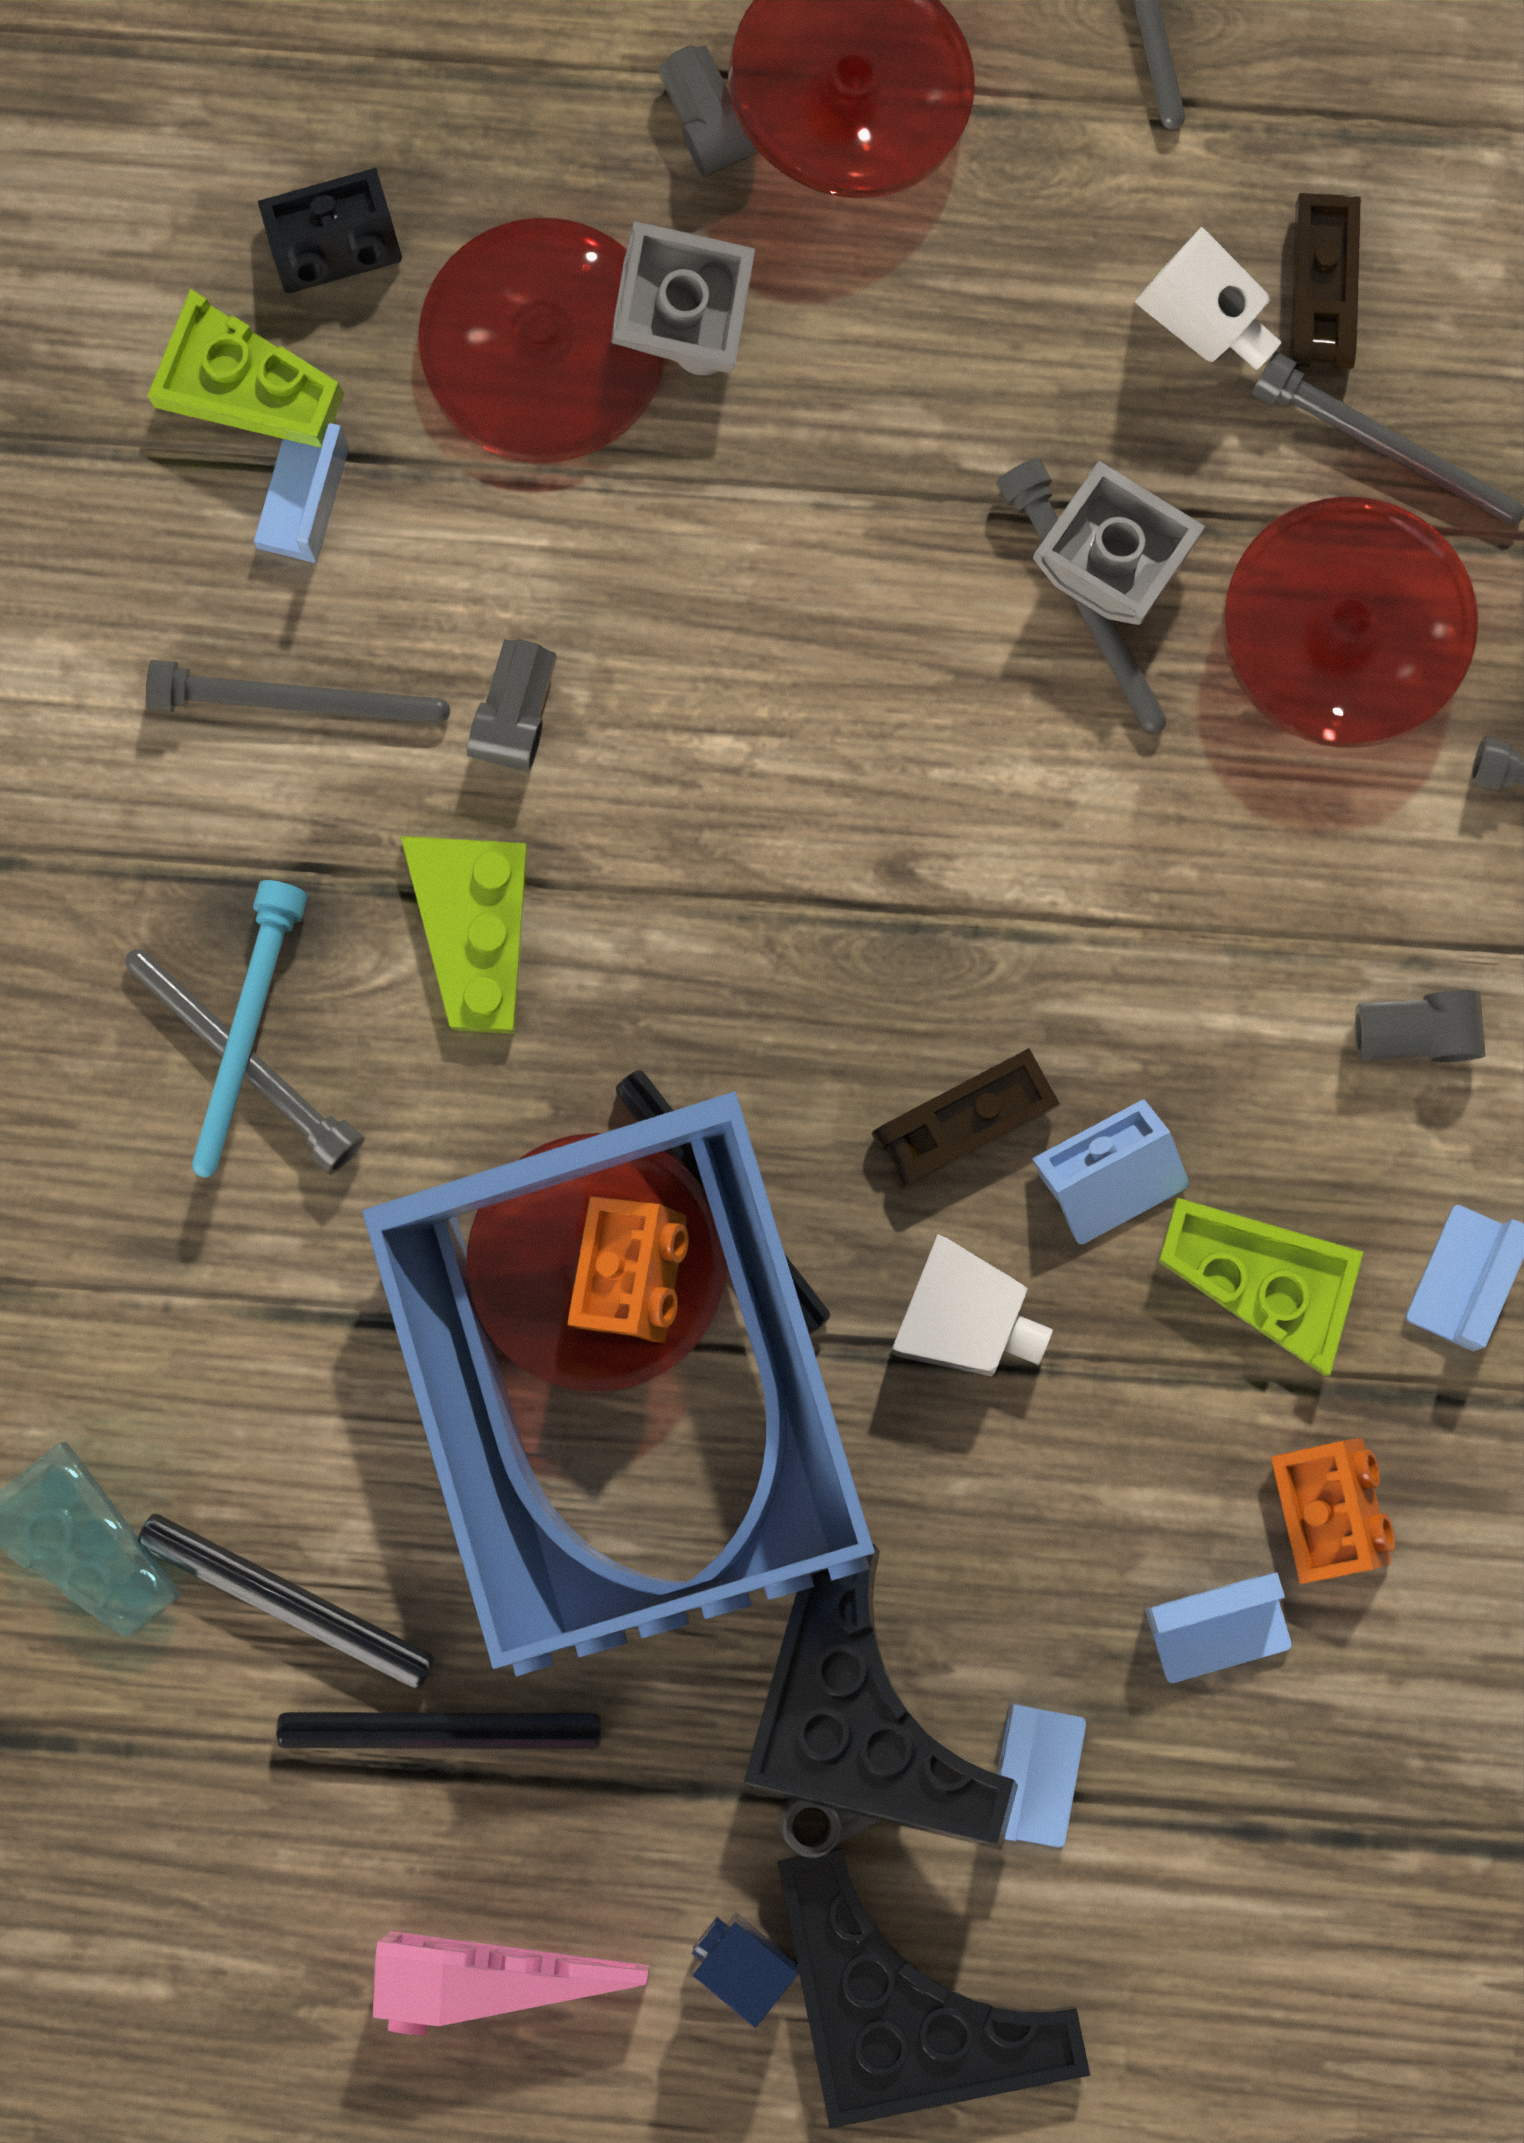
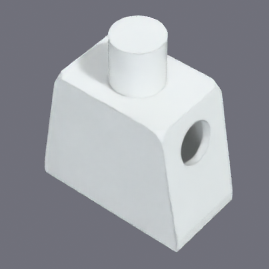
[1134,227,1282,371]
[890,1235,1053,1376]

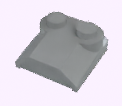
[611,221,755,376]
[1033,461,1205,625]

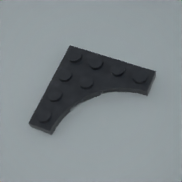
[743,1544,1018,1850]
[777,1847,1090,2129]

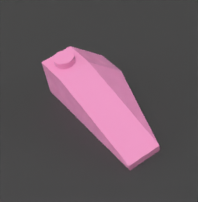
[373,1931,650,2035]

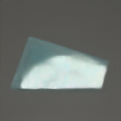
[0,1442,183,1638]

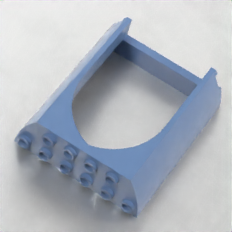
[362,1091,875,1676]

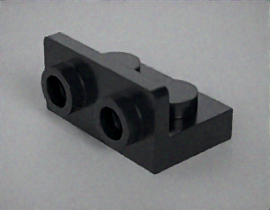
[258,168,402,293]

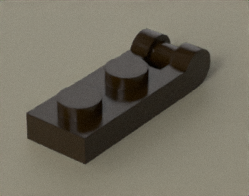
[1290,193,1361,369]
[871,1048,1060,1189]

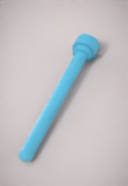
[192,880,309,1178]

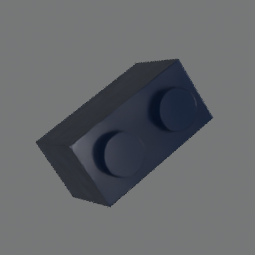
[691,1912,798,2028]

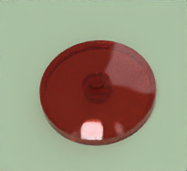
[728,0,975,198]
[419,218,665,463]
[1222,497,1478,748]
[466,1133,726,1393]

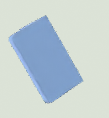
[254,423,349,564]
[1032,1099,1190,1244]
[1405,1205,1524,1352]
[1145,1572,1292,1683]
[997,1703,1086,1848]

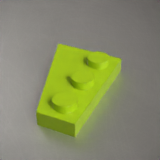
[147,288,344,448]
[401,836,528,1034]
[1158,1198,1364,1377]

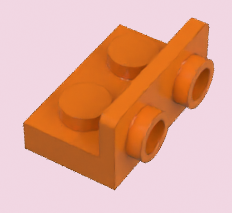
[567,1196,689,1343]
[1271,1438,1395,1584]

